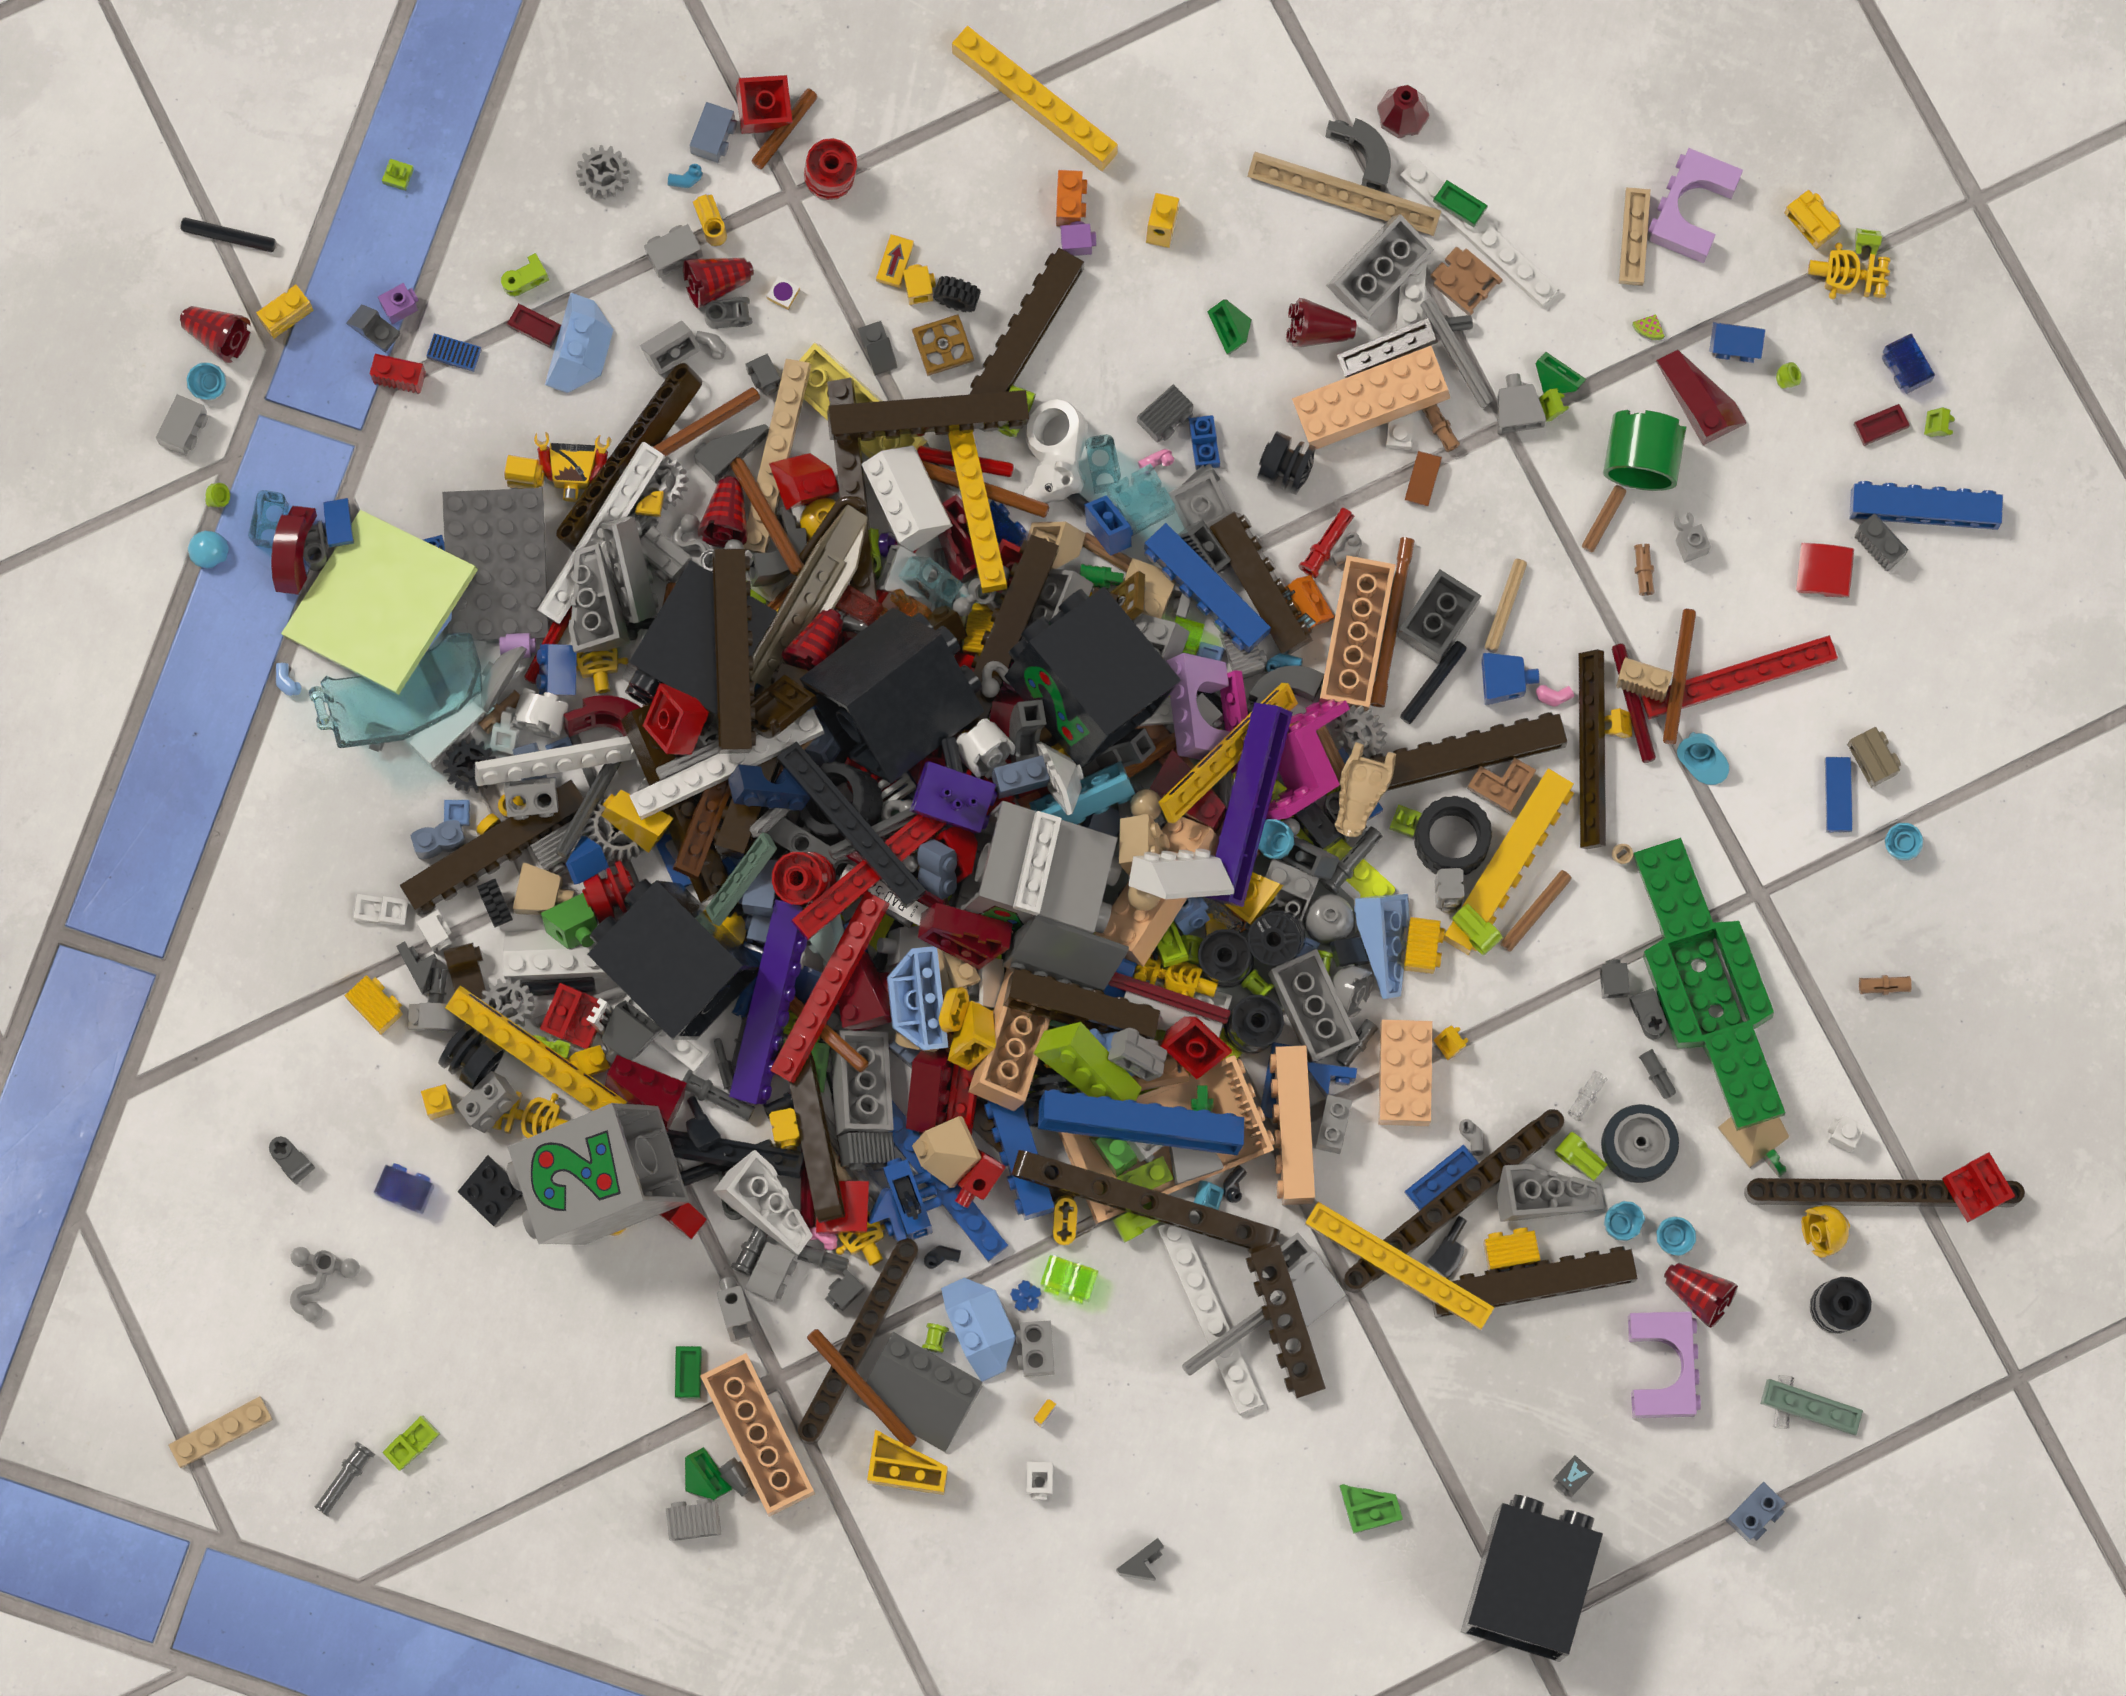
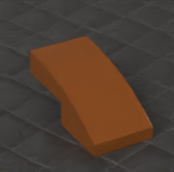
[1405,451,1442,506]

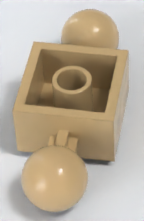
[1119,789,1169,911]

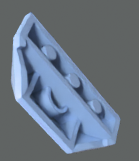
[545,293,614,393]
[887,946,948,1050]
[941,1278,1016,1382]

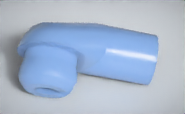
[276,663,301,696]

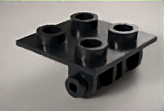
[458,1155,523,1226]

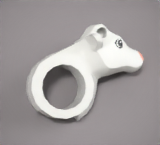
[1023,399,1088,503]

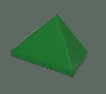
[1207,299,1252,355]
[1535,352,1586,394]
[685,1447,732,1500]

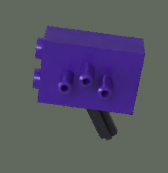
[910,737,997,834]

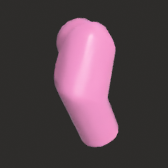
[1138,449,1174,473]
[1536,685,1574,707]
[809,1227,838,1251]

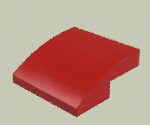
[1796,543,1854,597]
[540,983,609,1049]
[1942,1152,2015,1223]
[816,1181,869,1234]

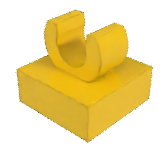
[1605,708,1632,738]
[1433,1025,1468,1060]

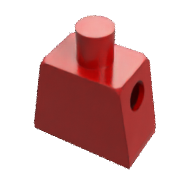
[955,1148,1006,1208]

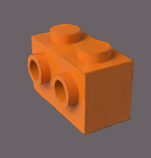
[1056,170,1087,226]

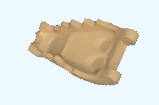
[1335,742,1396,837]

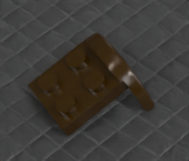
[750,674,818,739]

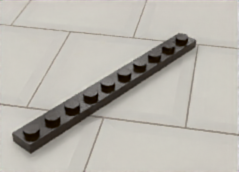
[827,378,880,619]

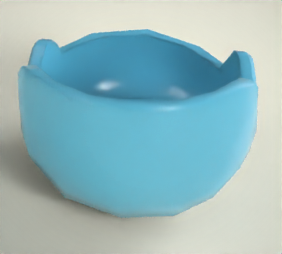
[186,363,226,400]
[188,531,229,568]
[1258,819,1294,859]
[1885,823,1923,861]
[1604,1201,1645,1241]
[1656,1216,1696,1256]

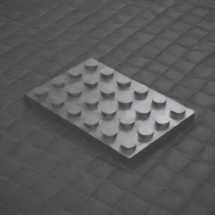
[442,488,549,641]

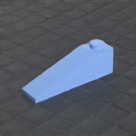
[1354,894,1410,999]

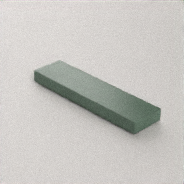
[706,832,777,926]
[1760,1379,1863,1435]

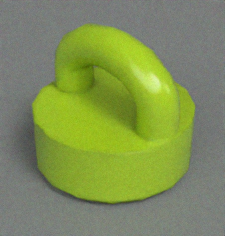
[1776,362,1801,389]
[205,483,230,508]

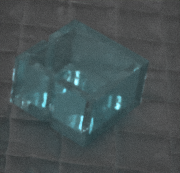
[1107,464,1175,537]

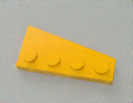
[1225,872,1283,925]

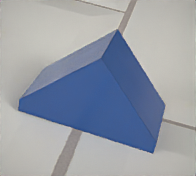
[566,836,609,885]

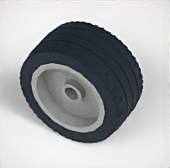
[1601,1104,1679,1183]

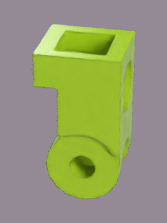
[501,253,549,297]

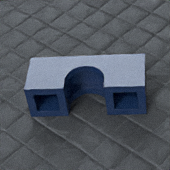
[728,764,810,811]

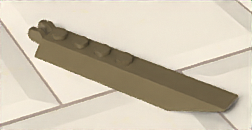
[749,505,868,697]

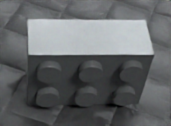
[1397,569,1482,663]

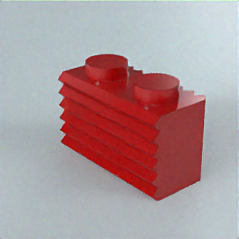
[369,353,426,394]

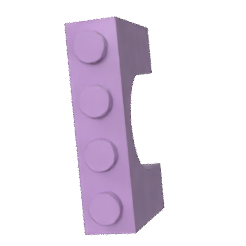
[1648,148,1743,263]
[1166,653,1230,760]
[1628,1312,1701,1418]

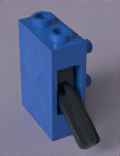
[883,1158,942,1240]

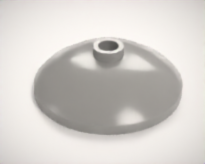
[481,646,527,713]

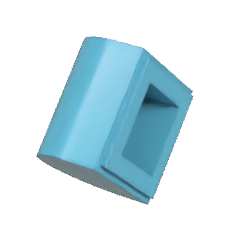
[1194,1181,1224,1210]

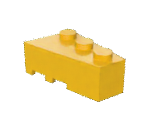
[867,1429,948,1495]

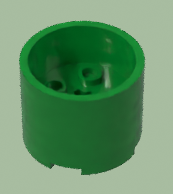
[1603,410,1687,491]

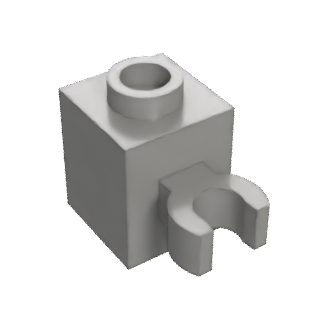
[1674,513,1711,563]

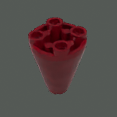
[1286,298,1357,347]

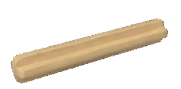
[1485,559,1527,652]

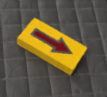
[876,234,914,288]

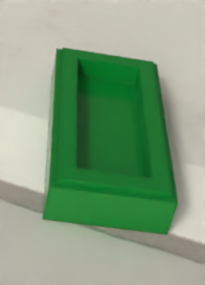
[1433,180,1488,227]
[675,1346,702,1398]

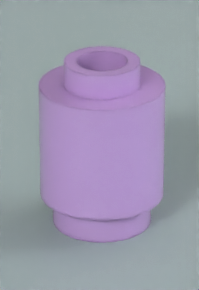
[500,633,536,658]

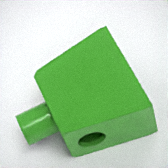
[541,893,597,949]
[1089,1136,1137,1178]

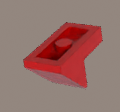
[659,1202,707,1240]

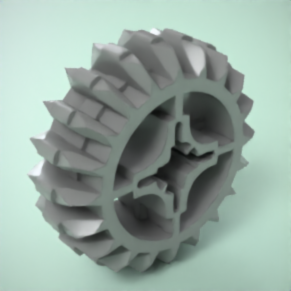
[582,798,644,863]

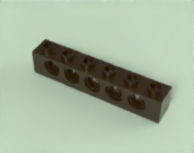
[1245,1240,1326,1398]

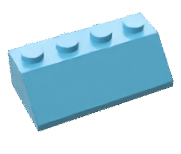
[1029,761,1135,824]

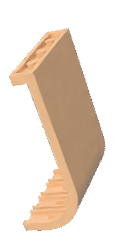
[1058,1055,1275,1224]

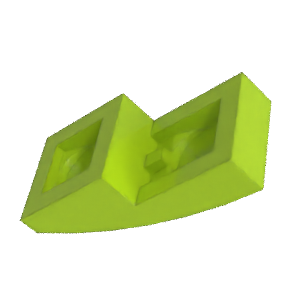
[382,1416,440,1471]

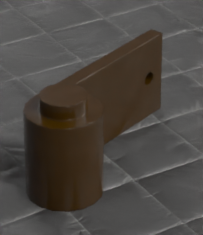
[444,942,486,1023]

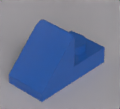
[1307,1062,1357,1099]
[867,1187,907,1241]

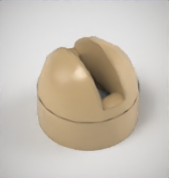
[1612,844,1633,864]

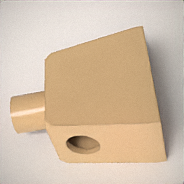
[513,863,575,915]

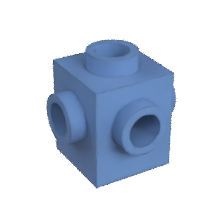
[1174,897,1210,935]

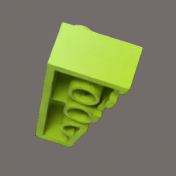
[1034,1022,1142,1101]

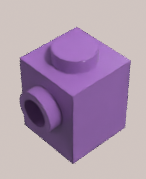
[1061,221,1096,256]
[378,283,419,325]

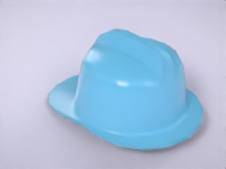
[1677,732,1729,785]

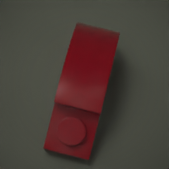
[271,506,317,595]
[564,695,641,737]

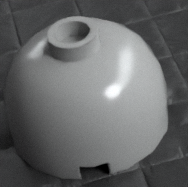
[1304,894,1355,945]
[1330,966,1374,1018]

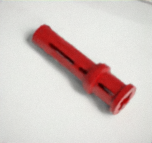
[1298,508,1355,578]

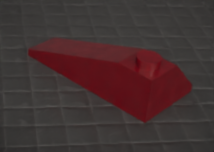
[1656,350,1747,445]

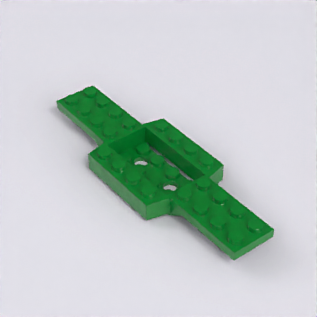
[1633,838,1786,1131]

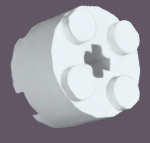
[511,688,569,739]
[957,719,1015,779]

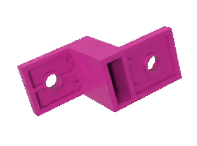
[1266,699,1350,820]

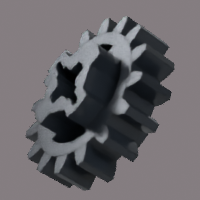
[443,738,496,794]

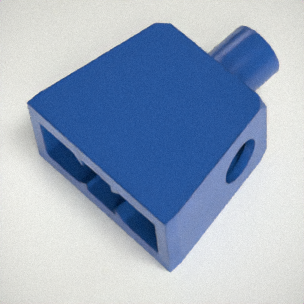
[1481,653,1539,705]

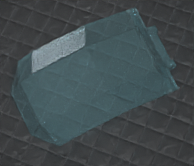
[309,633,482,748]

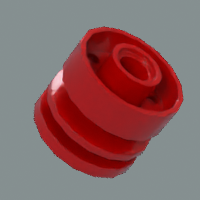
[804,138,857,200]
[772,852,836,905]
[582,860,635,924]

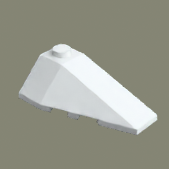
[1036,742,1084,815]
[714,1150,813,1255]

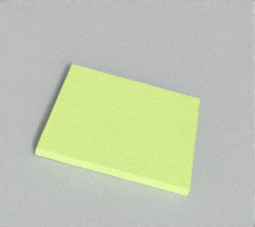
[281,510,478,695]

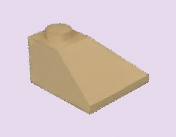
[1027,521,1086,569]
[1124,558,1176,619]
[912,1116,981,1188]
[1718,1117,1789,1168]

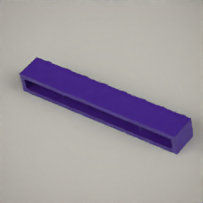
[1205,703,1293,907]
[729,899,807,1104]

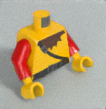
[534,432,612,502]

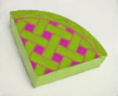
[1632,314,1665,340]

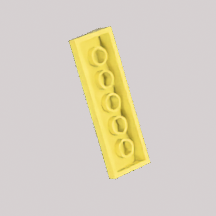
[799,342,928,458]

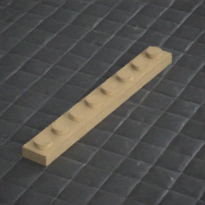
[1247,152,1441,236]
[743,358,811,553]

